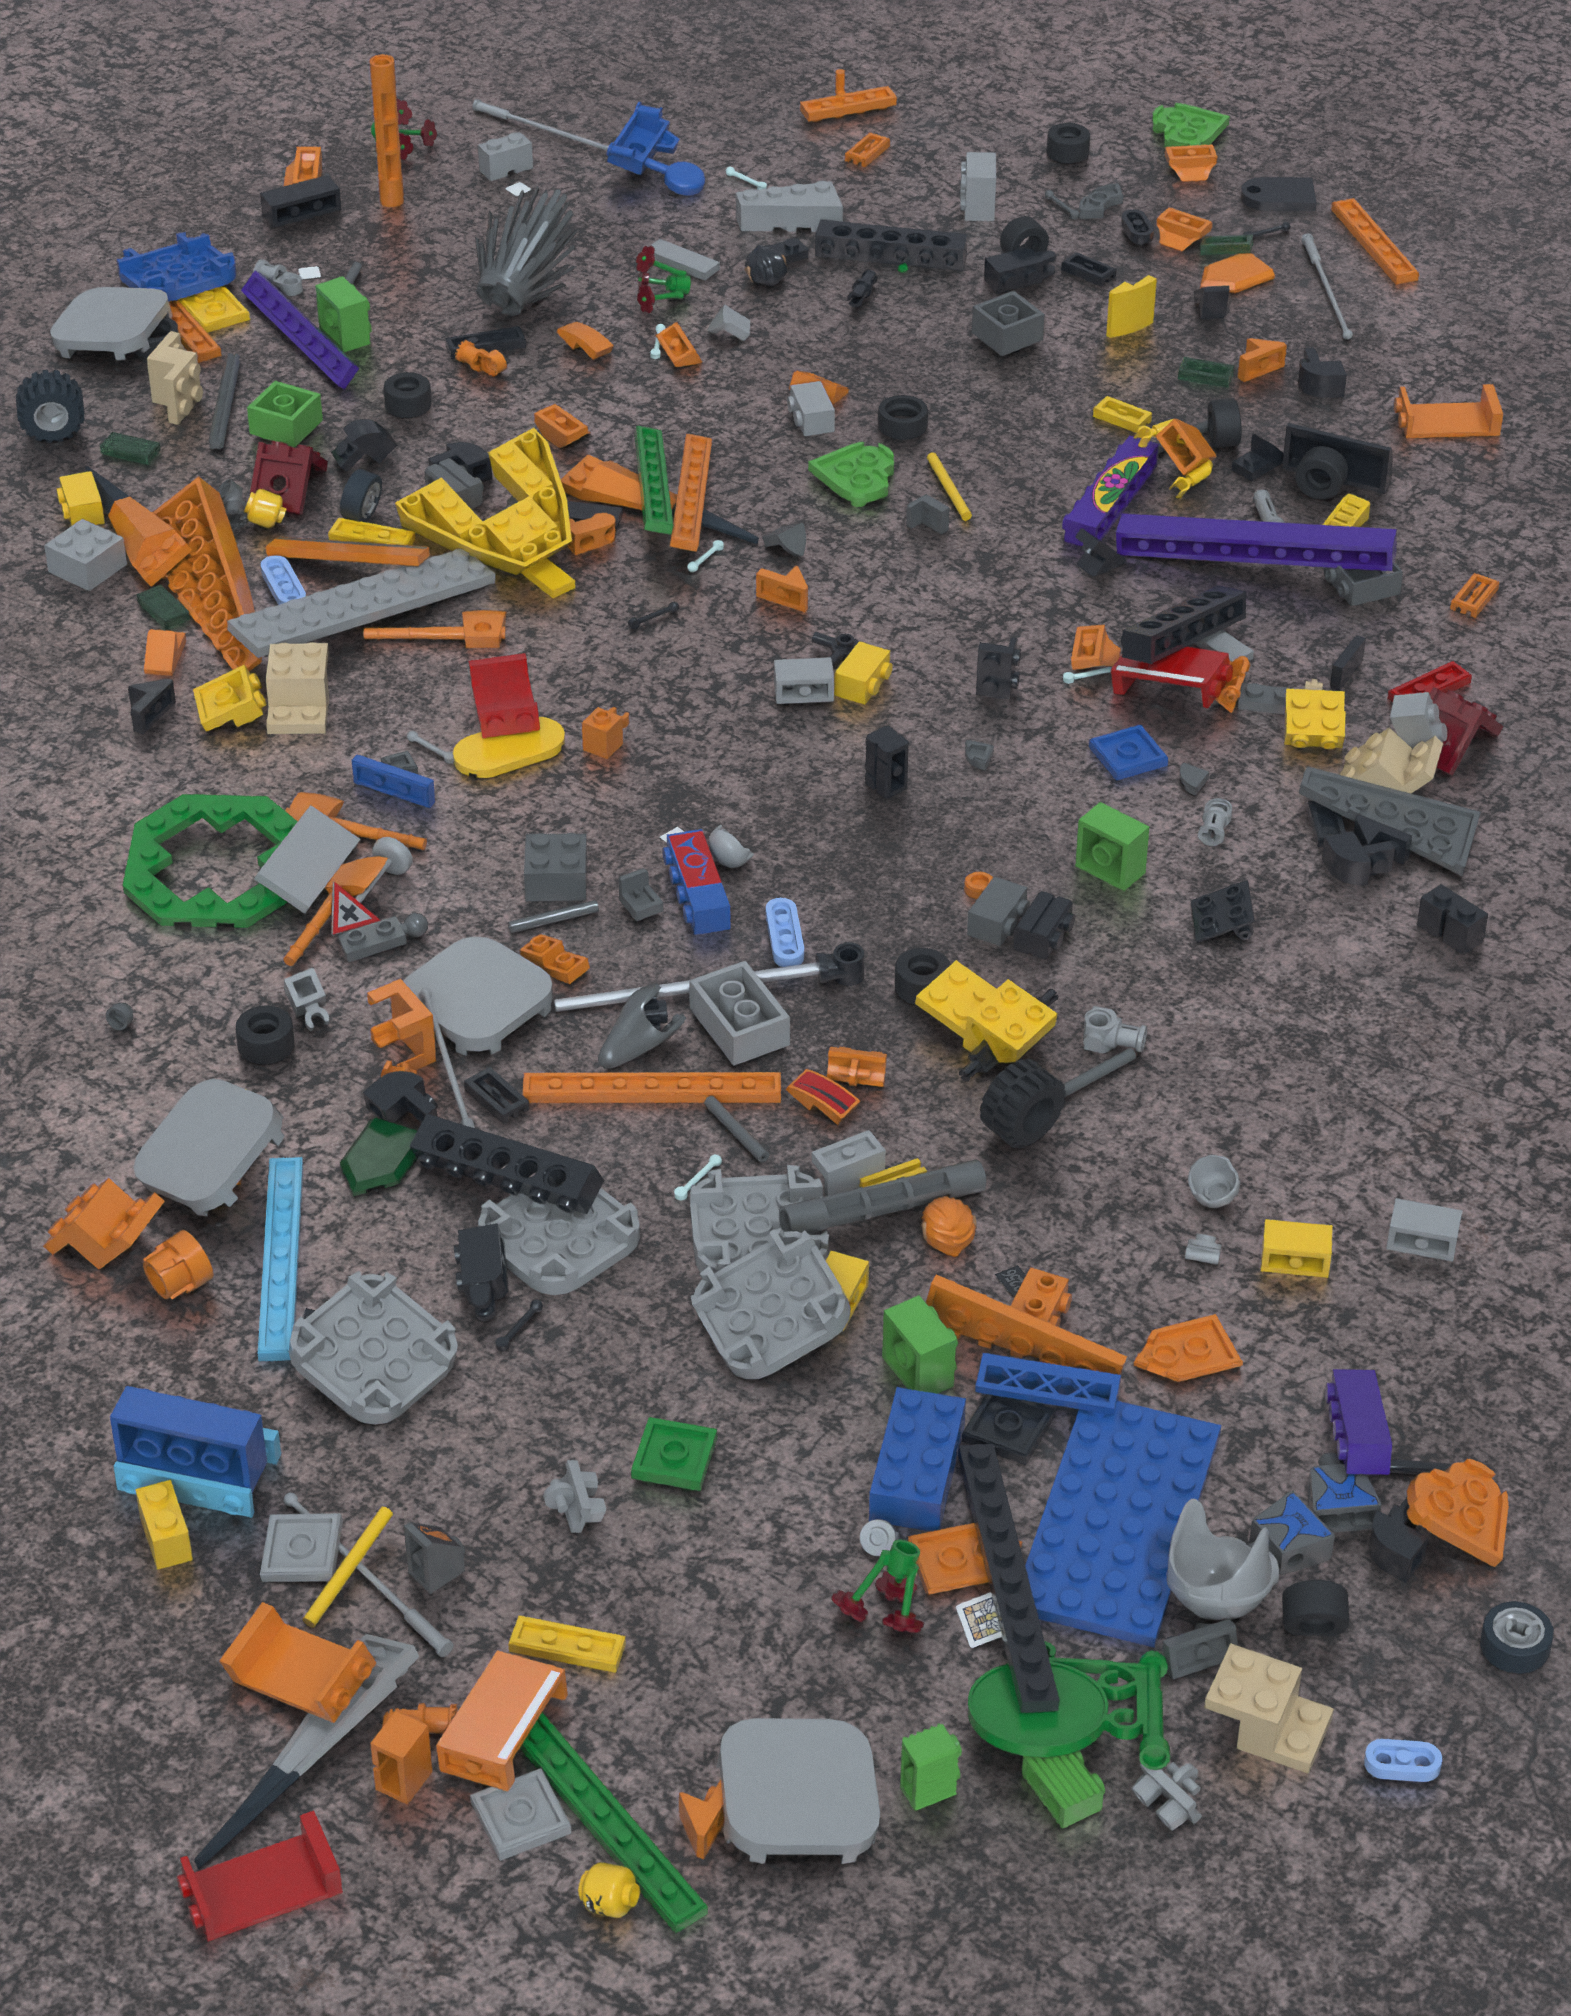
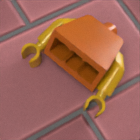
[1134,419,1217,498]

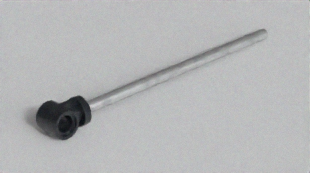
[554,942,864,1012]

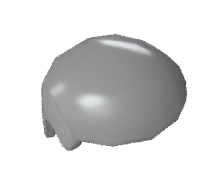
[709,825,754,868]
[1188,1154,1240,1208]

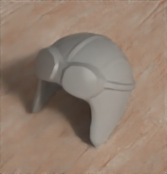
[1166,1499,1279,1621]

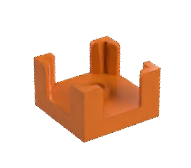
[367,978,436,1070]

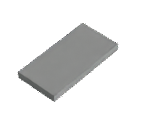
[254,805,360,913]

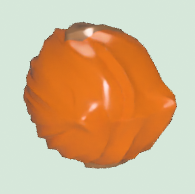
[920,1196,977,1257]

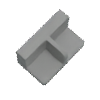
[812,1130,886,1196]

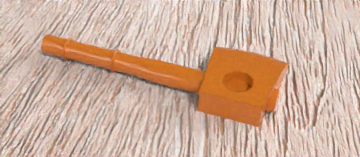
[364,610,507,648]
[285,792,427,850]
[283,856,388,966]

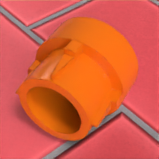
[143,1230,214,1300]

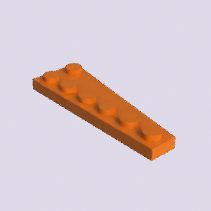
[926,1275,1127,1375]

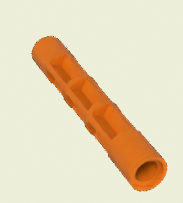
[369,54,404,207]

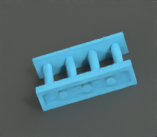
[113,1428,281,1518]

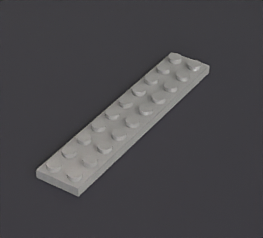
[227,549,495,658]

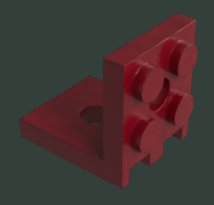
[249,441,328,515]
[1430,687,1504,776]

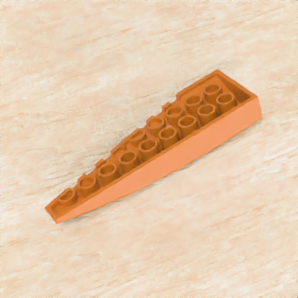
[152,476,262,672]

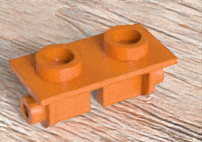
[1215,656,1250,713]

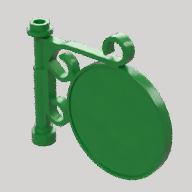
[967,1641,1170,1770]

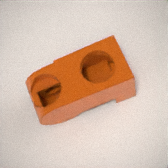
[567,513,615,555]

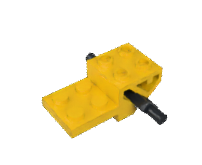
[915,960,1059,1082]

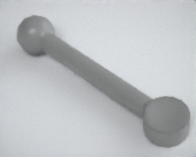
[407,731,454,764]

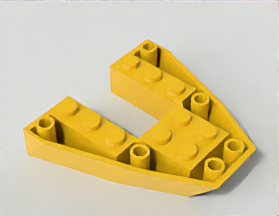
[395,428,572,575]

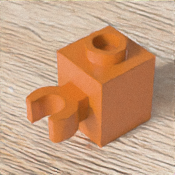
[582,707,629,759]

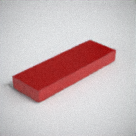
[1387,661,1472,703]

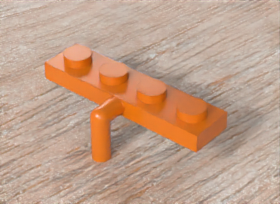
[800,69,897,122]

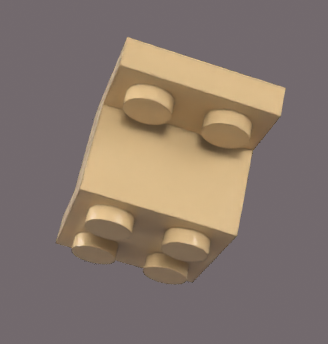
[147,331,203,425]
[266,642,329,734]
[1339,727,1443,793]
[1204,1643,1334,1774]

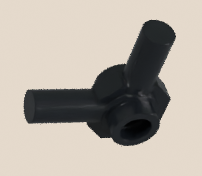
[812,632,859,669]

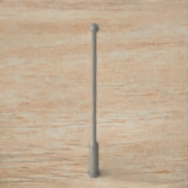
[472,99,609,151]
[1301,233,1353,340]
[419,988,479,1160]
[284,1493,454,1657]

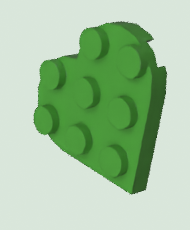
[1152,103,1230,147]
[808,442,894,507]

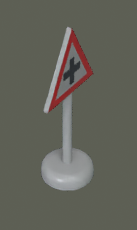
[331,837,413,936]

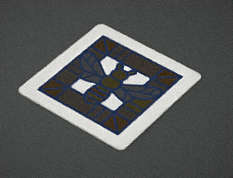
[956,1592,1002,1648]

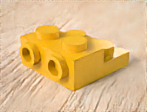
[193,665,267,732]
[1284,688,1345,749]

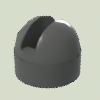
[105,1002,133,1030]

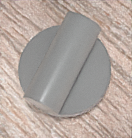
[1185,1233,1222,1265]
[860,1519,899,1556]

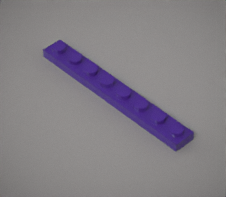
[241,270,359,389]

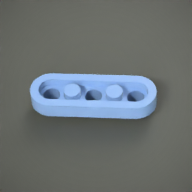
[261,555,306,605]
[766,898,804,967]

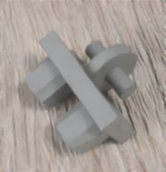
[543,1460,606,1533]
[1131,1760,1202,1831]

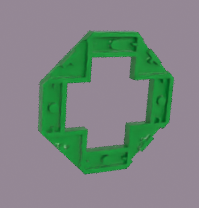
[122,794,298,928]

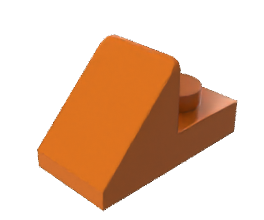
[1238,338,1287,382]
[756,566,808,612]
[144,629,186,676]
[679,1780,725,1860]

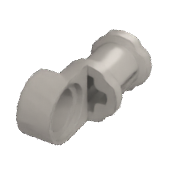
[253,259,303,296]
[1198,798,1232,846]

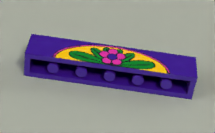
[1062,435,1159,546]

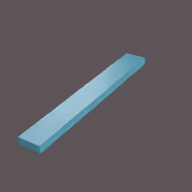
[258,1157,303,1361]

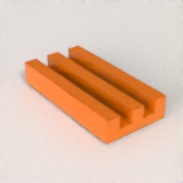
[845,132,890,167]
[1450,573,1500,618]

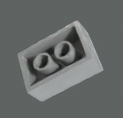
[689,961,790,1066]

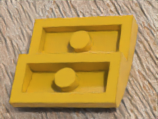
[1106,275,1157,338]

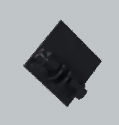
[1191,880,1255,943]

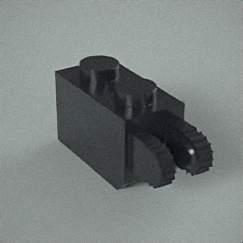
[984,248,1056,294]
[454,1223,509,1322]

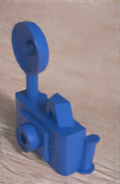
[607,102,705,195]

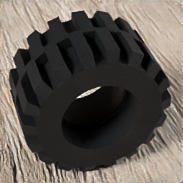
[980,1059,1066,1149]

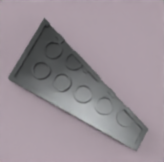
[1299,766,1481,877]

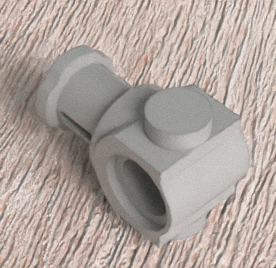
[1083,1006,1148,1054]

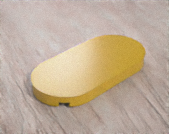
[453,717,565,778]

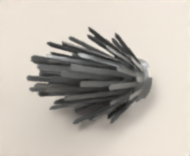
[475,186,580,316]

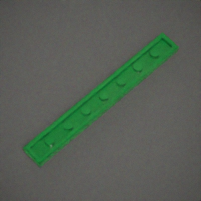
[634,426,673,535]
[520,1712,708,1934]

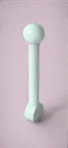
[726,167,767,190]
[650,324,666,359]
[688,540,724,573]
[1063,667,1112,684]
[674,1154,722,1200]

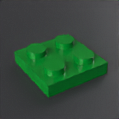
[631,1417,717,1491]

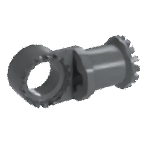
[217,479,247,530]

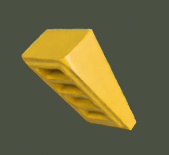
[1323,494,1370,527]

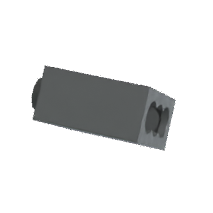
[1324,562,1403,606]

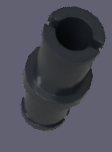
[847,270,878,307]

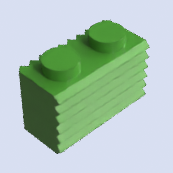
[900,1723,962,1811]
[1022,1751,1105,1829]

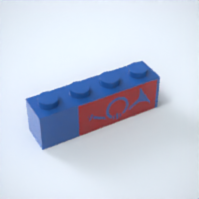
[662,829,731,935]

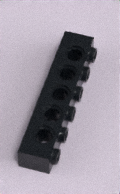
[815,219,968,271]
[1121,585,1246,664]
[409,1114,604,1215]

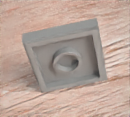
[260,1513,343,1582]
[470,1768,571,1861]

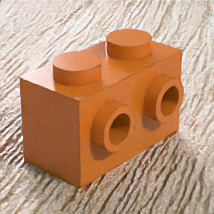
[1011,1267,1072,1327]

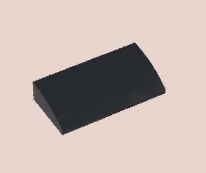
[1282,423,1393,494]

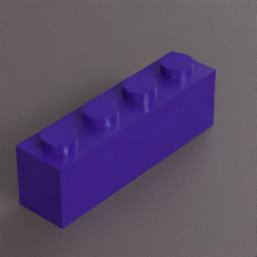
[1325,1369,1392,1475]

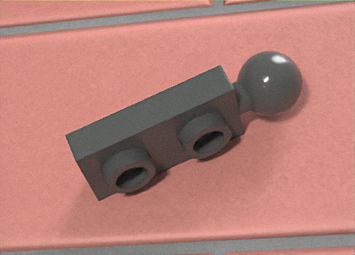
[337,913,428,963]

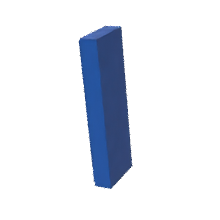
[352,754,435,808]

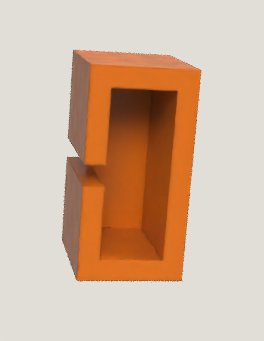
[370,1710,433,1805]

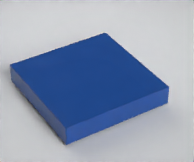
[1089,725,1169,781]

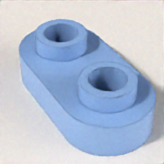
[1364,1739,1442,1782]

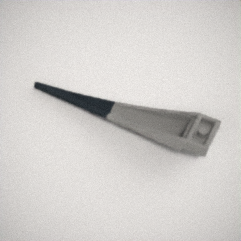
[194,1634,419,1869]

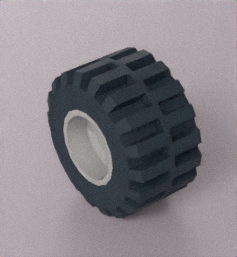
[16,369,85,443]

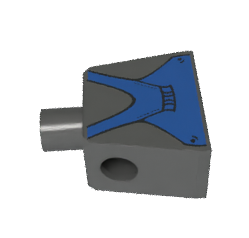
[1307,1453,1382,1533]
[1248,1490,1335,1575]

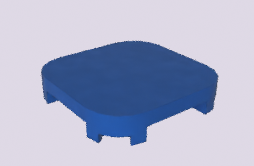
[116,232,237,301]

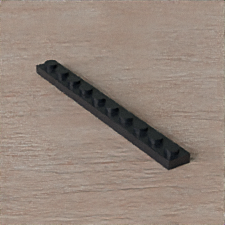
[958,1444,1060,1713]

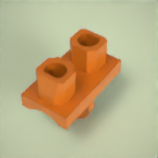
[827,1047,887,1087]

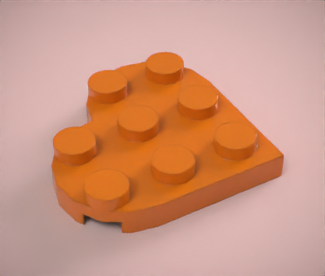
[1407,1459,1509,1567]

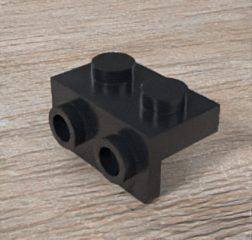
[976,637,1021,700]

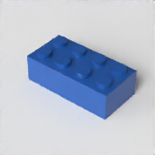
[110,1386,267,1492]
[869,1387,966,1531]

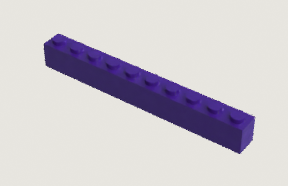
[1116,514,1397,571]

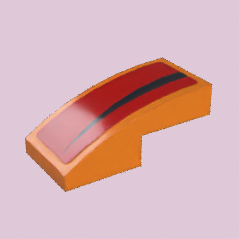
[786,1069,860,1125]

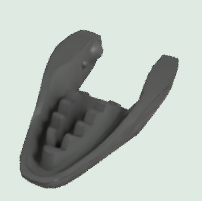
[598,983,686,1069]

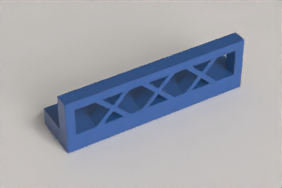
[975,1353,1121,1415]

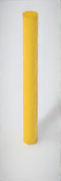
[927,452,972,521]
[302,1506,393,1628]

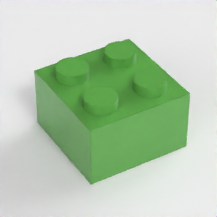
[315,276,372,353]
[247,381,323,447]
[1075,802,1150,891]
[882,1295,958,1394]

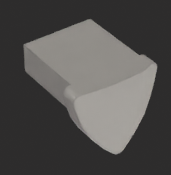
[707,304,750,341]

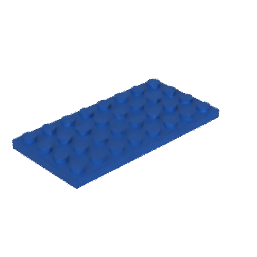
[1025,1394,1221,1648]

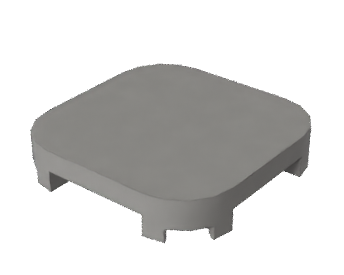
[50,287,172,360]
[403,936,553,1056]
[134,1079,285,1216]
[690,1165,829,1273]
[478,1182,640,1295]
[690,1227,851,1379]
[288,1271,458,1425]
[717,1718,880,1864]

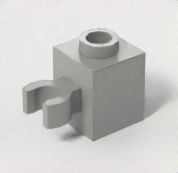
[284,968,329,1032]

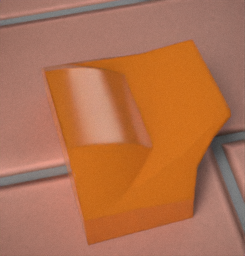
[1165,144,1217,182]
[284,147,322,186]
[1156,207,1212,252]
[534,404,591,448]
[1071,625,1121,670]

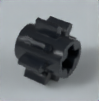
[644,996,668,1031]

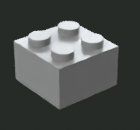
[960,152,996,221]
[44,519,127,591]

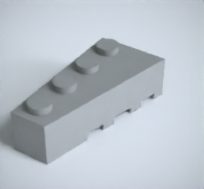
[736,181,843,232]

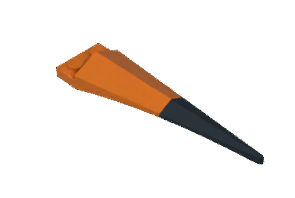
[561,455,759,544]
[85,466,192,587]

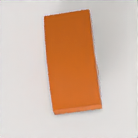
[557,322,614,360]
[519,934,590,984]

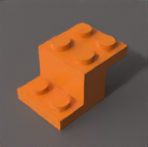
[43,1178,165,1270]

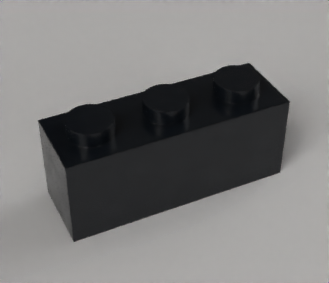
[260,175,341,228]

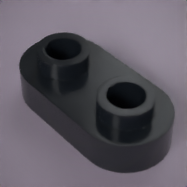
[1121,209,1154,245]

